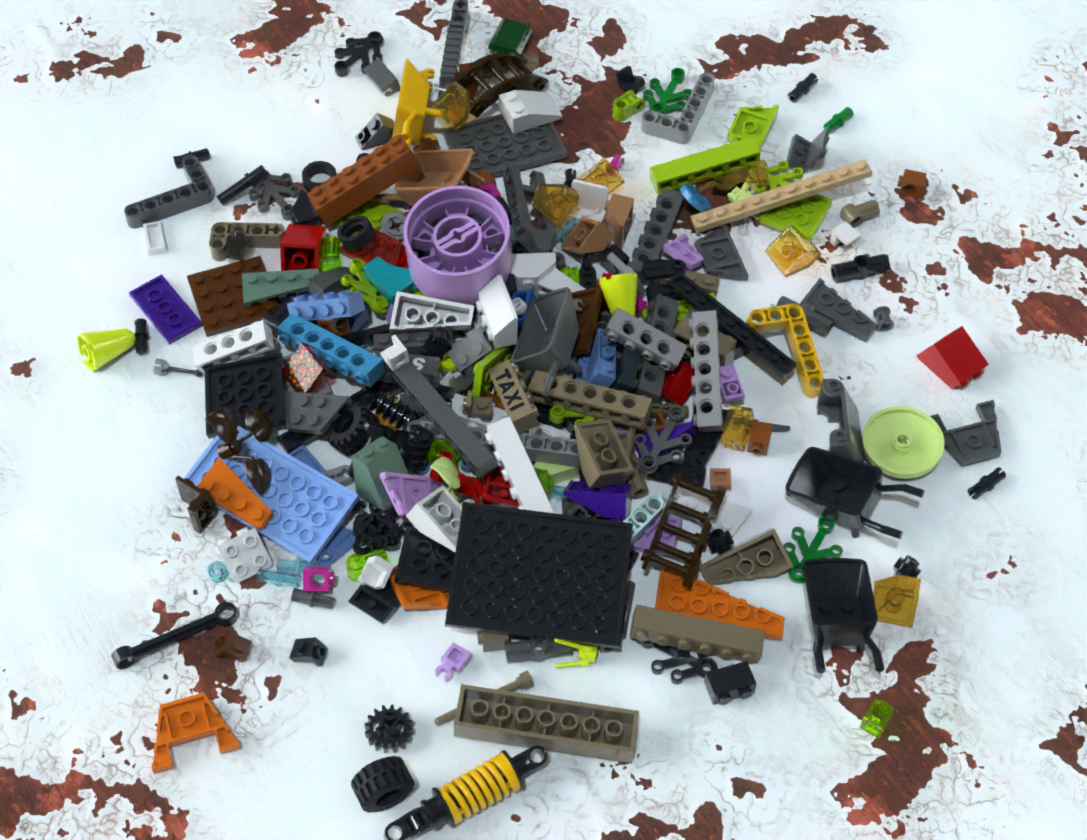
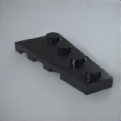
[682,406,734,468]

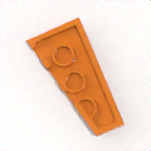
[197,458,274,531]

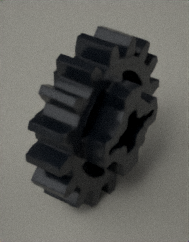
[353,509,399,550]
[364,704,413,753]

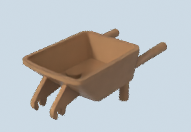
[369,149,486,206]

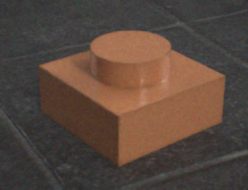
[709,468,731,490]

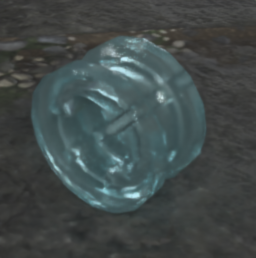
[207,561,228,583]

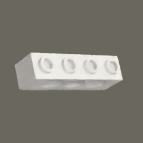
[192,320,275,375]

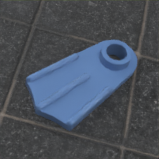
[316,526,355,566]

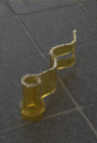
[696,160,769,192]

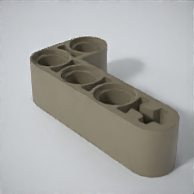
[209,222,285,262]

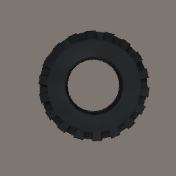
[324,401,379,457]
[351,756,415,813]

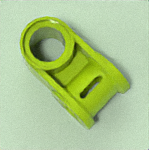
[612,90,645,121]

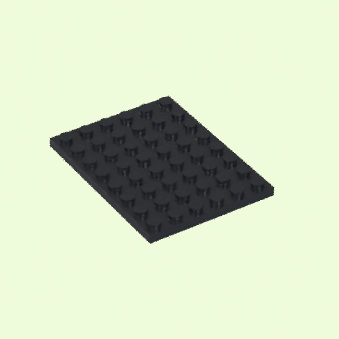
[445,502,633,649]

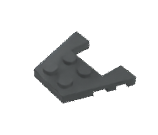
[930,400,1002,466]

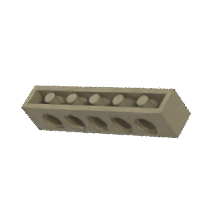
[528,370,652,430]

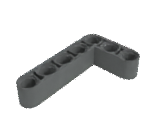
[124,155,214,229]

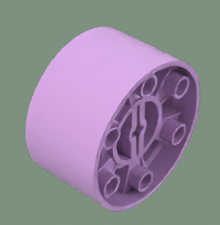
[403,186,512,305]

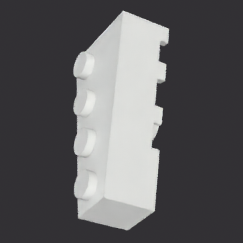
[389,291,474,333]

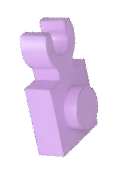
[435,642,471,683]

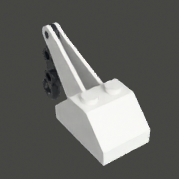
[510,252,605,297]

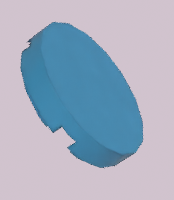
[680,183,711,212]

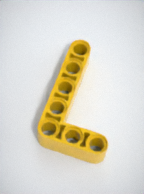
[746,304,824,398]

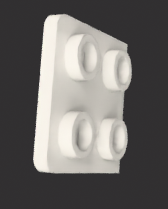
[565,179,609,224]
[214,527,272,583]

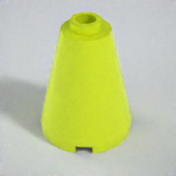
[599,273,638,317]
[77,328,135,371]

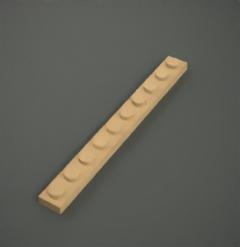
[690,159,872,233]

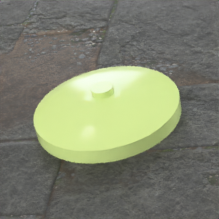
[861,406,944,479]

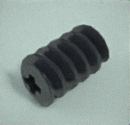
[369,391,416,432]
[401,424,434,471]

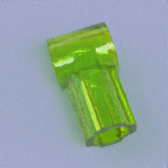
[320,236,341,273]
[346,549,389,581]

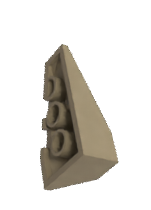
[698,528,793,585]

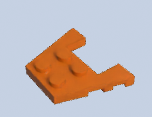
[388,565,449,610]
[152,692,241,774]

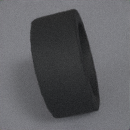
[302,161,337,192]
[337,216,375,251]

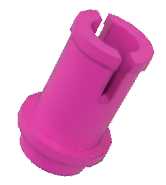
[605,154,624,177]

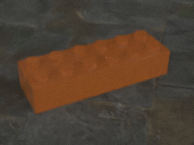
[307,134,422,227]

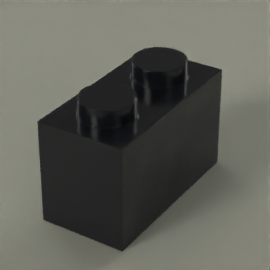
[704,661,756,705]

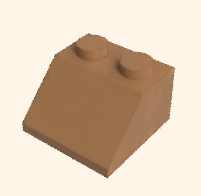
[604,193,634,250]
[560,217,615,254]

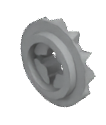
[380,212,406,241]

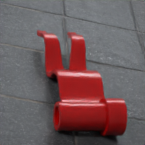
[429,451,501,504]

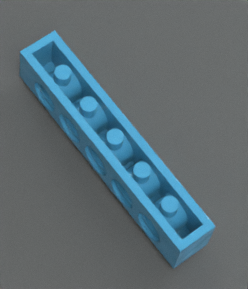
[277,313,386,387]

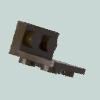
[175,476,216,534]

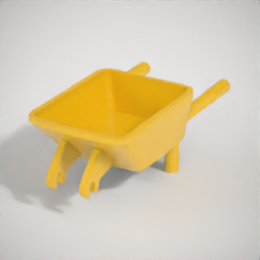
[392,59,441,148]

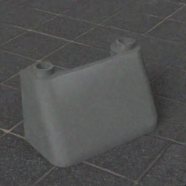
[816,379,865,462]

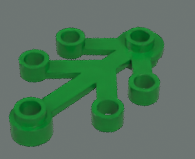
[643,68,692,114]
[783,517,843,583]

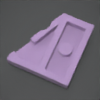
[662,235,704,270]
[632,515,683,557]

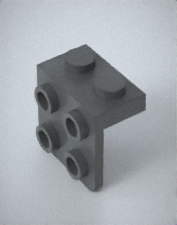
[786,128,830,174]

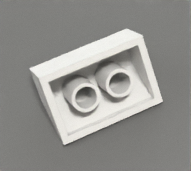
[476,275,518,349]

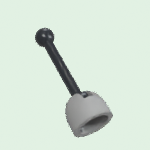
[154,358,202,377]

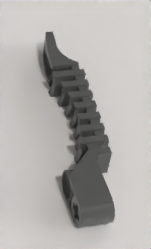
[436,0,469,110]

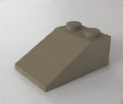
[574,419,634,489]

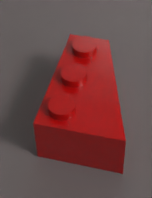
[481,466,548,509]

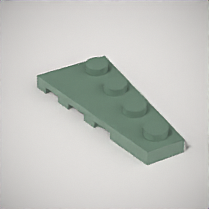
[242,269,319,308]

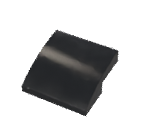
[348,580,401,624]

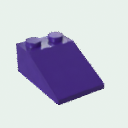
[563,481,631,521]

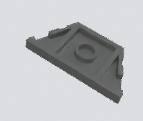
[694,224,749,280]
[285,391,352,435]

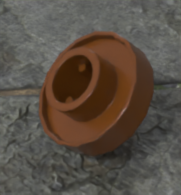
[413,137,440,153]

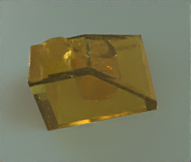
[430,81,470,131]
[576,157,625,195]
[531,184,579,227]
[765,224,821,277]
[873,575,921,628]

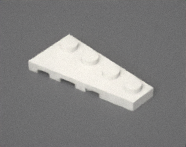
[661,485,753,537]

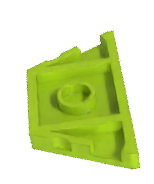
[727,104,779,150]
[339,201,404,250]

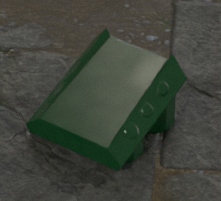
[488,17,533,55]

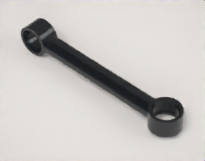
[111,602,238,670]

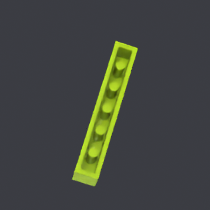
[650,137,760,195]

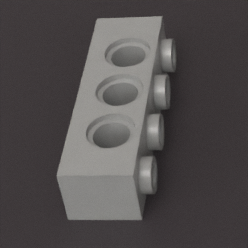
[602,307,687,372]

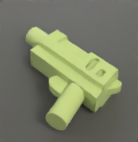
[727,180,761,221]

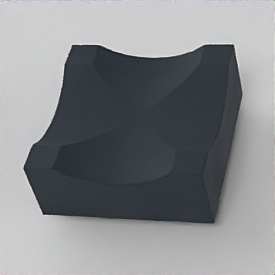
[609,348,641,393]

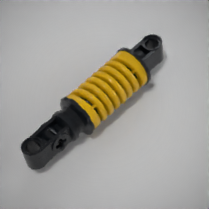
[383,745,548,840]

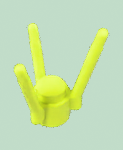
[554,639,597,668]

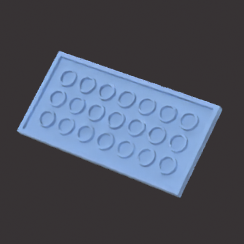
[184,425,360,565]

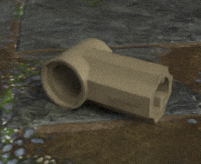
[840,200,880,228]

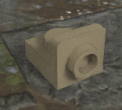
[463,391,492,419]

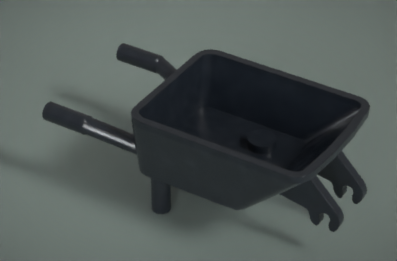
[785,447,925,539]
[803,558,885,673]

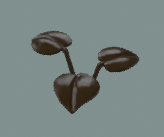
[205,409,272,496]

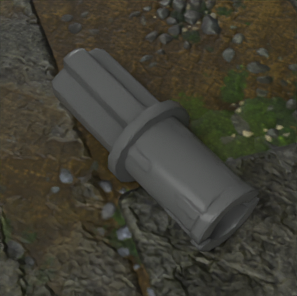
[291,588,335,609]

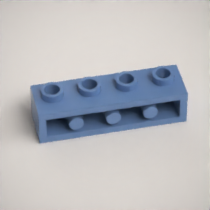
[287,290,365,321]

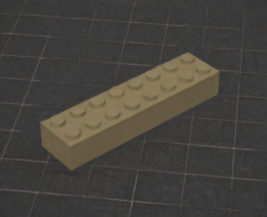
[454,684,639,763]

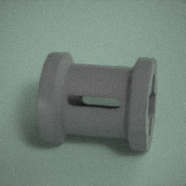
[873,306,894,332]

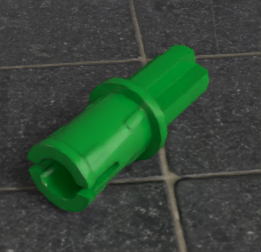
[823,107,854,133]

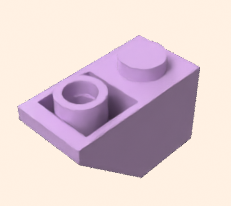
[720,364,745,402]

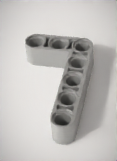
[641,72,715,144]

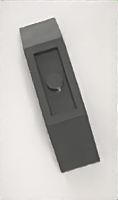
[432,355,486,396]

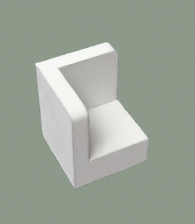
[830,222,861,248]
[380,335,410,371]
[359,555,395,590]

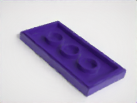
[129,274,203,345]

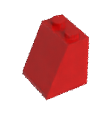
[280,224,326,274]
[916,326,989,389]

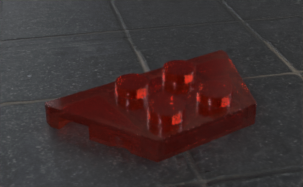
[338,229,404,267]

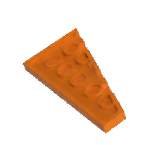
[655,566,785,641]

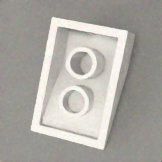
[499,90,562,134]
[406,485,462,552]

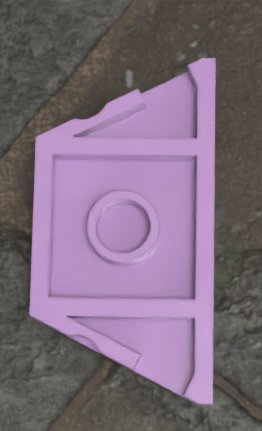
[379,472,445,517]

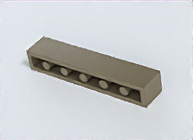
[630,605,765,664]

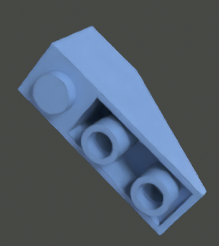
[586,328,616,388]

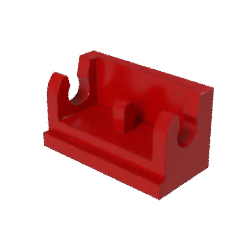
[661,360,695,406]

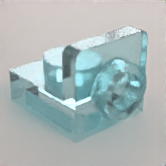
[553,217,579,243]

